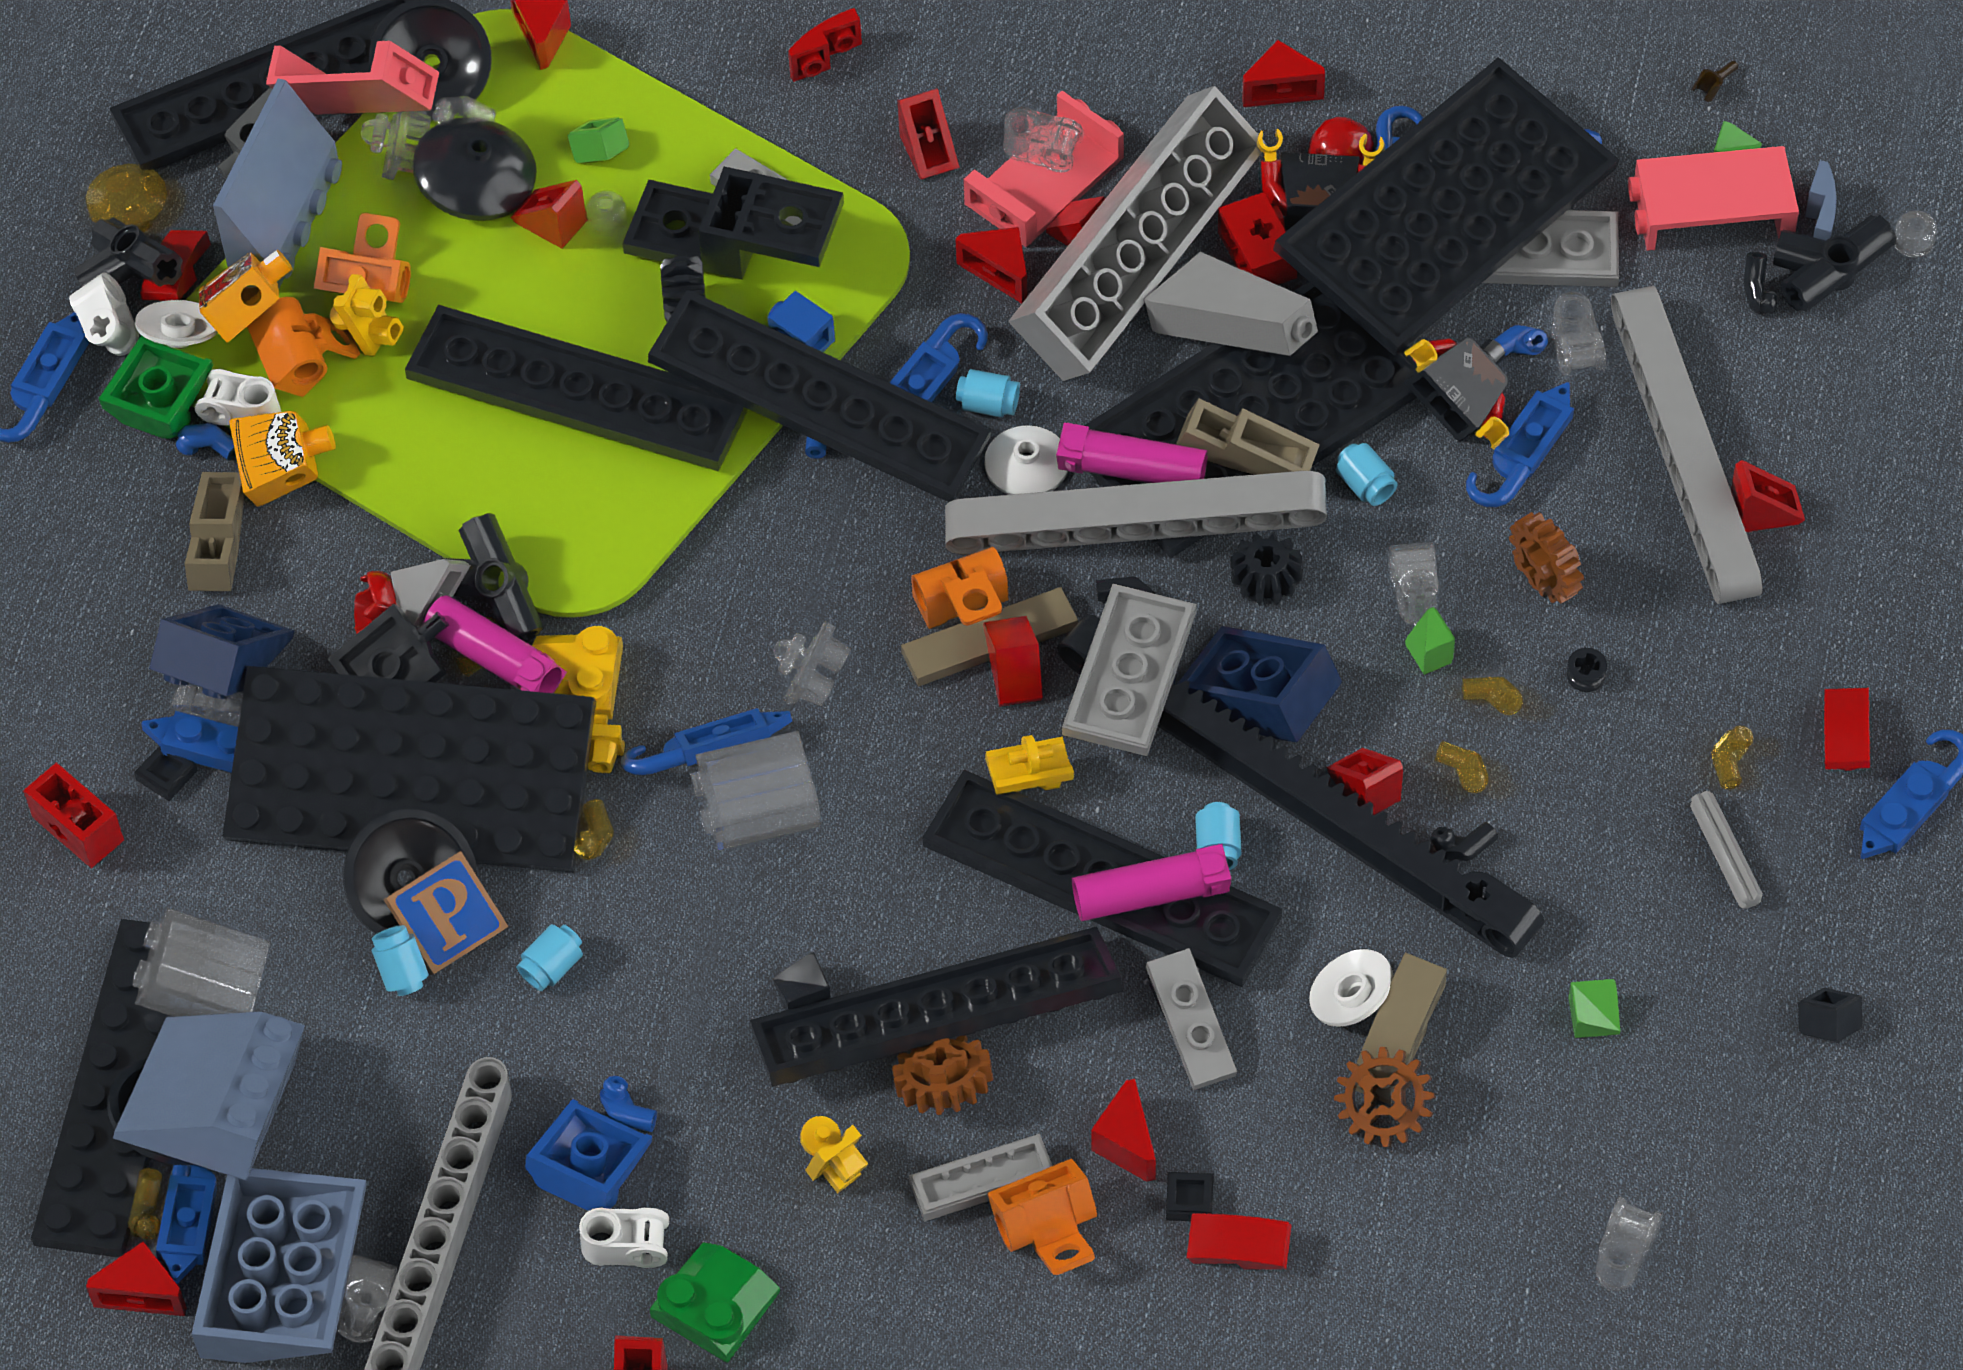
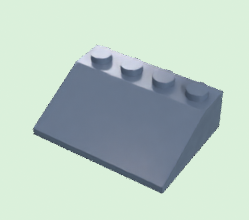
[213,78,342,290]
[113,1012,305,1181]
[192,1168,367,1363]

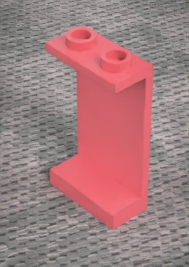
[266,41,439,115]
[964,91,1124,247]
[1628,146,1799,251]

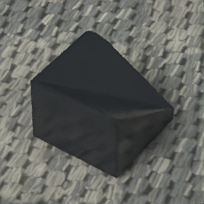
[773,952,831,1010]
[1798,987,1863,1042]

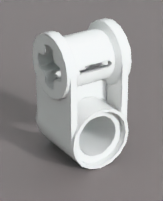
[69,272,139,356]
[195,369,281,426]
[579,1208,669,1268]

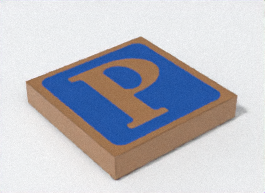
[383,851,508,975]

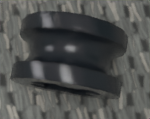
[1567,647,1607,692]

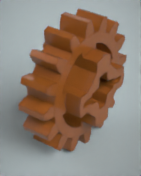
[1509,512,1584,604]
[892,1035,993,1115]
[1334,1047,1436,1147]

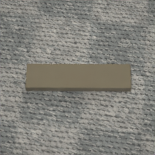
[901,587,1078,687]

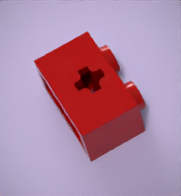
[1218,192,1297,285]
[23,762,124,869]

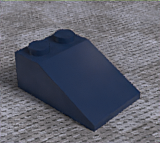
[149,604,295,699]
[1177,626,1342,743]

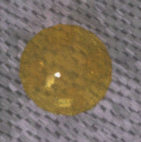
[85,163,168,233]

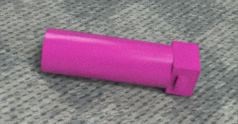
[1056,422,1208,483]
[424,595,567,693]
[1072,844,1231,922]

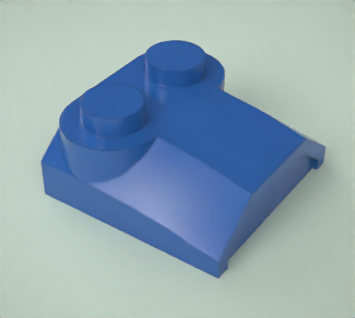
[525,1099,652,1211]

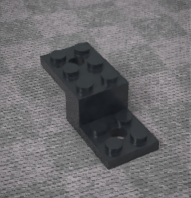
[623,166,844,280]

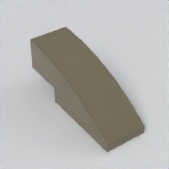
[1176,398,1320,475]
[185,472,244,591]
[1356,952,1447,1105]

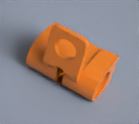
[314,213,411,303]
[247,297,360,397]
[911,547,1008,629]
[987,1158,1097,1275]

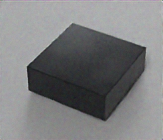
[134,746,198,802]
[1166,1172,1214,1221]

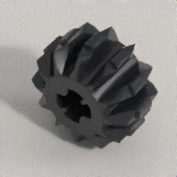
[660,255,706,322]
[1230,531,1303,606]

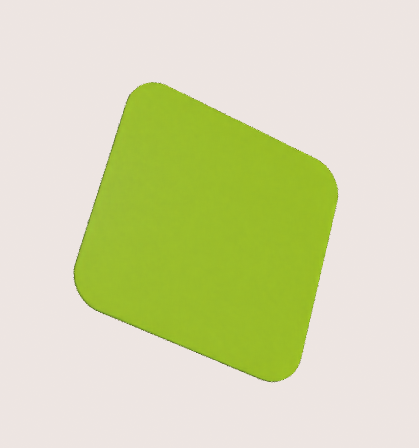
[163,9,910,617]

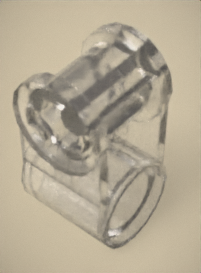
[1003,107,1085,172]
[1551,292,1606,376]
[1389,541,1439,625]
[1595,1196,1664,1291]
[337,1254,398,1343]

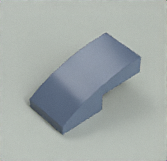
[1805,160,1836,240]

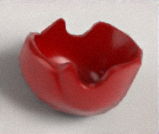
[1307,117,1374,164]
[354,571,396,634]

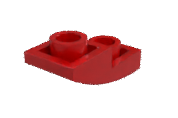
[788,8,862,82]
[140,230,211,301]
[1824,688,1870,771]
[1186,1213,1292,1269]

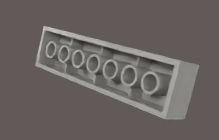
[1008,85,1267,381]

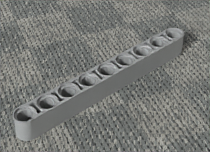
[1611,286,1762,604]
[945,471,1327,554]
[364,1057,512,1370]

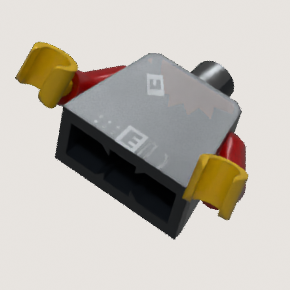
[1256,129,1385,229]
[1404,337,1509,450]

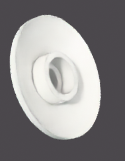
[135,300,218,349]
[985,426,1068,495]
[1309,949,1393,1027]

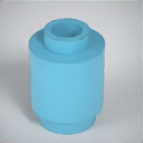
[956,369,1020,418]
[1336,443,1398,506]
[1195,802,1242,870]
[516,924,583,991]
[371,925,429,996]

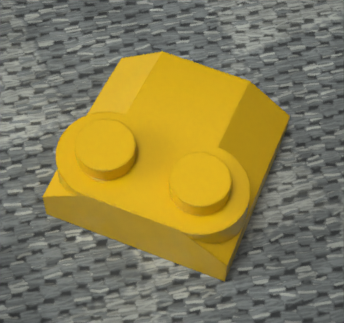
[532,626,623,719]

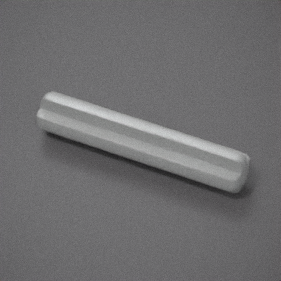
[1690,791,1763,909]

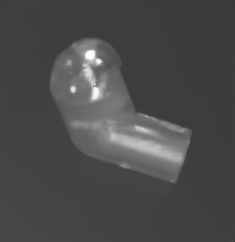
[432,96,496,124]

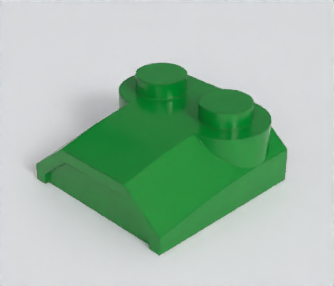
[98,335,214,439]
[649,1242,780,1363]

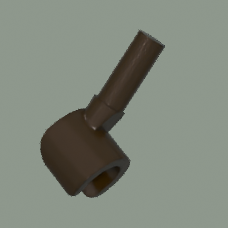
[1691,61,1738,102]

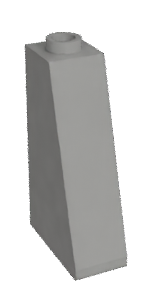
[1144,252,1318,356]

